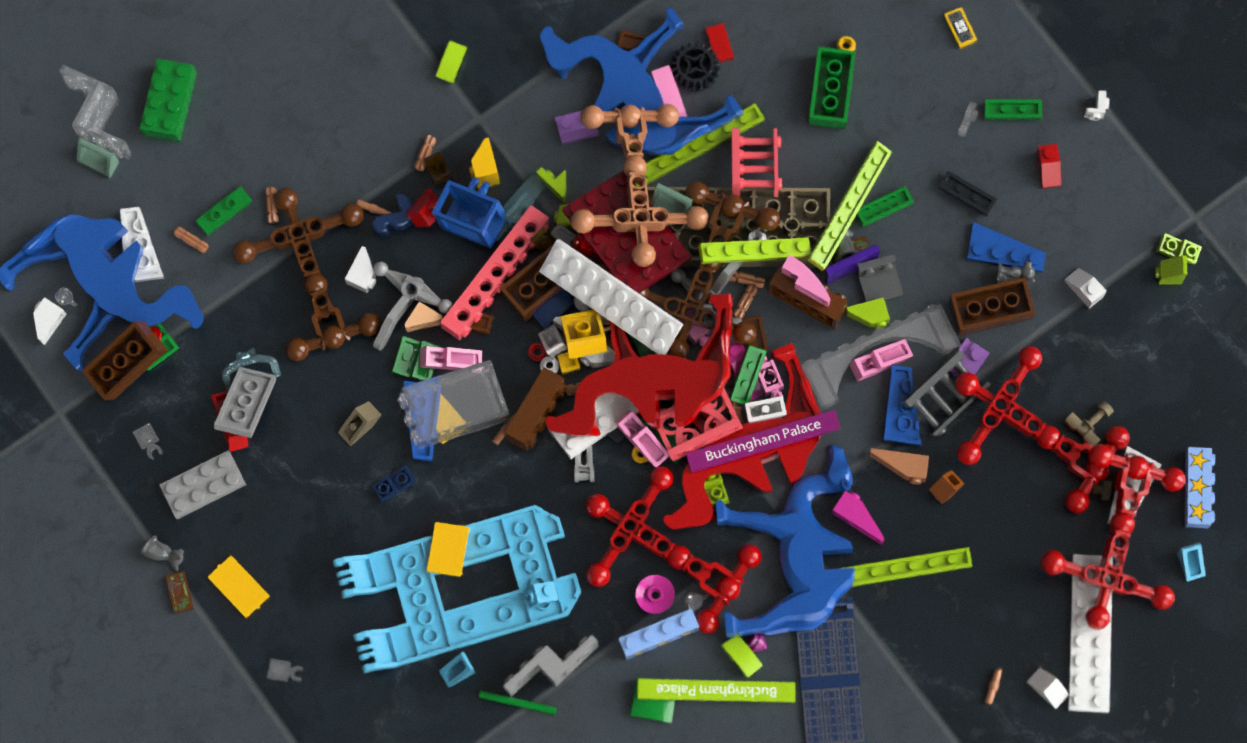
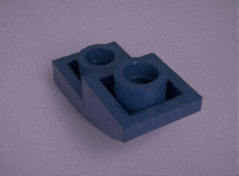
[533,289,575,329]
[372,465,418,502]

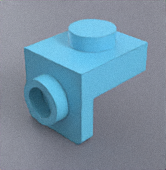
[525,581,559,608]

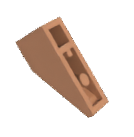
[870,448,929,484]

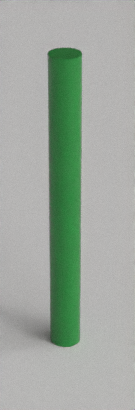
[479,690,557,715]

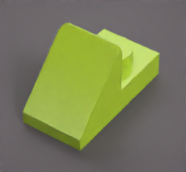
[536,167,567,203]

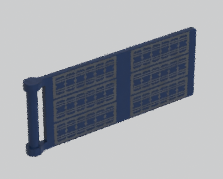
[796,596,865,743]

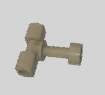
[1064,401,1114,447]

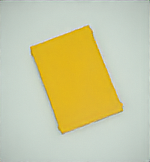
[426,522,470,577]

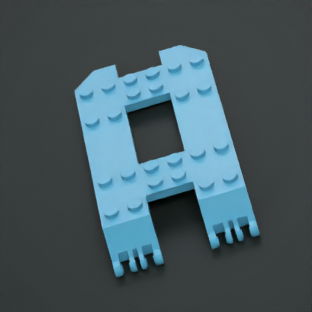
[333,505,581,673]

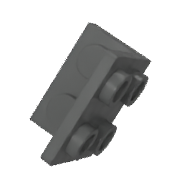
[856,254,903,302]

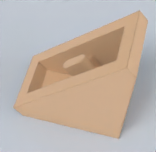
[405,302,443,332]

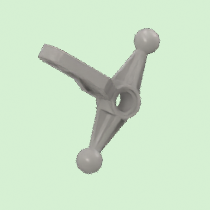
[373,262,453,351]
[671,262,743,324]

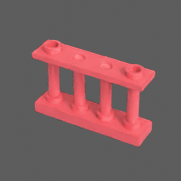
[732,128,782,197]

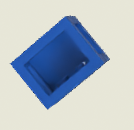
[432,177,508,249]

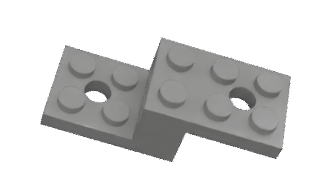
[504,635,599,697]

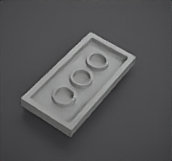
[214,367,276,438]
[160,450,246,519]

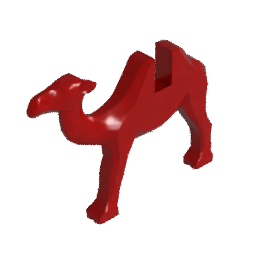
[545,293,733,437]
[664,343,821,530]

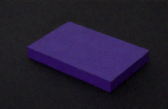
[824,244,880,285]

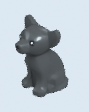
[835,228,859,262]
[995,261,1035,284]
[141,535,184,572]

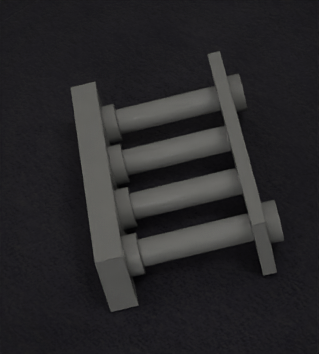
[900,350,991,437]

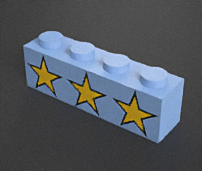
[1185,447,1215,528]
[619,609,699,659]

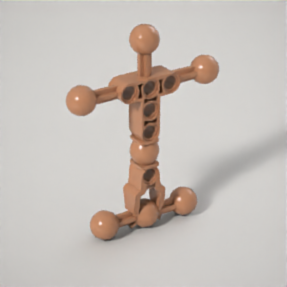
[571,104,709,267]

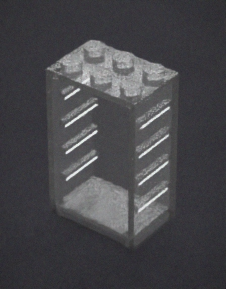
[398,360,509,449]

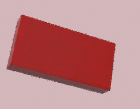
[706,23,734,63]

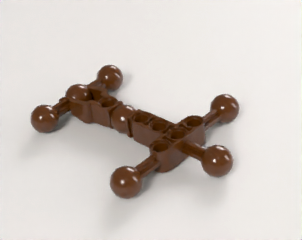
[639,181,780,358]
[232,188,382,361]

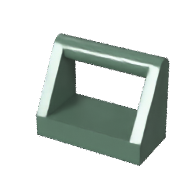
[76,138,119,178]
[650,183,693,213]

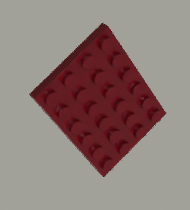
[562,170,692,293]

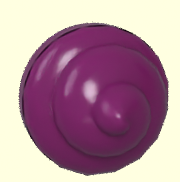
[746,634,767,652]

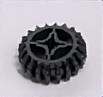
[670,41,720,92]

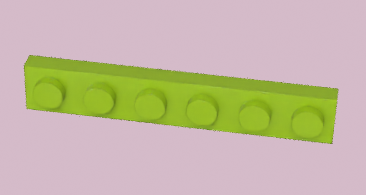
[698,238,811,264]

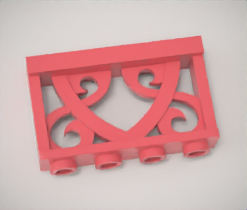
[657,388,743,461]

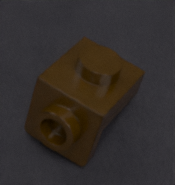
[424,152,453,185]
[530,227,556,254]

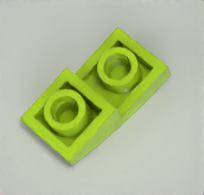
[436,41,467,83]
[1156,233,1202,265]
[704,474,729,508]
[721,635,763,677]

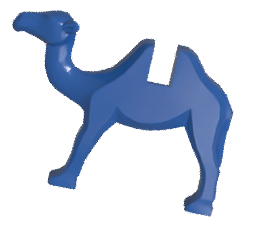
[540,7,743,156]
[0,214,204,372]
[716,445,855,638]

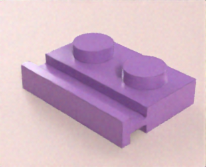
[555,110,599,145]
[949,338,990,378]

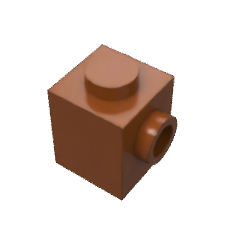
[929,470,964,504]

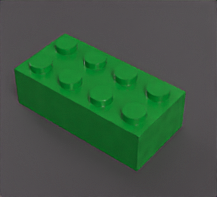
[809,47,856,129]
[140,59,197,142]

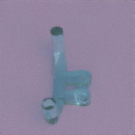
[222,348,281,390]

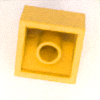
[469,137,500,189]
[560,310,607,359]

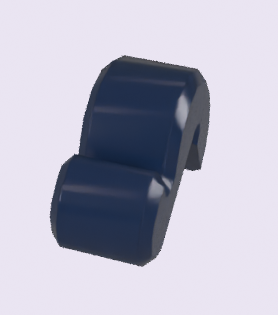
[372,194,412,236]

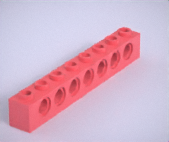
[440,205,550,341]

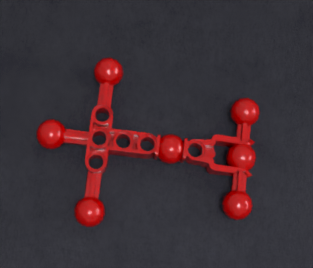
[955,346,1130,514]
[1041,444,1185,630]
[585,466,762,634]

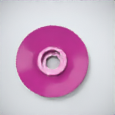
[636,575,675,614]

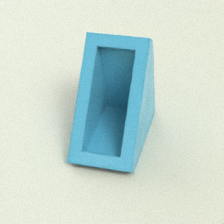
[1177,543,1206,581]
[439,652,475,688]

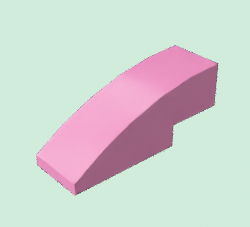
[651,65,687,117]
[782,255,830,307]
[849,339,913,382]
[420,346,482,370]
[614,410,669,468]

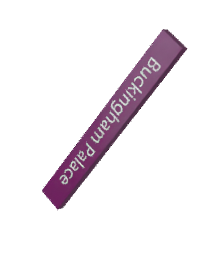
[686,410,841,473]

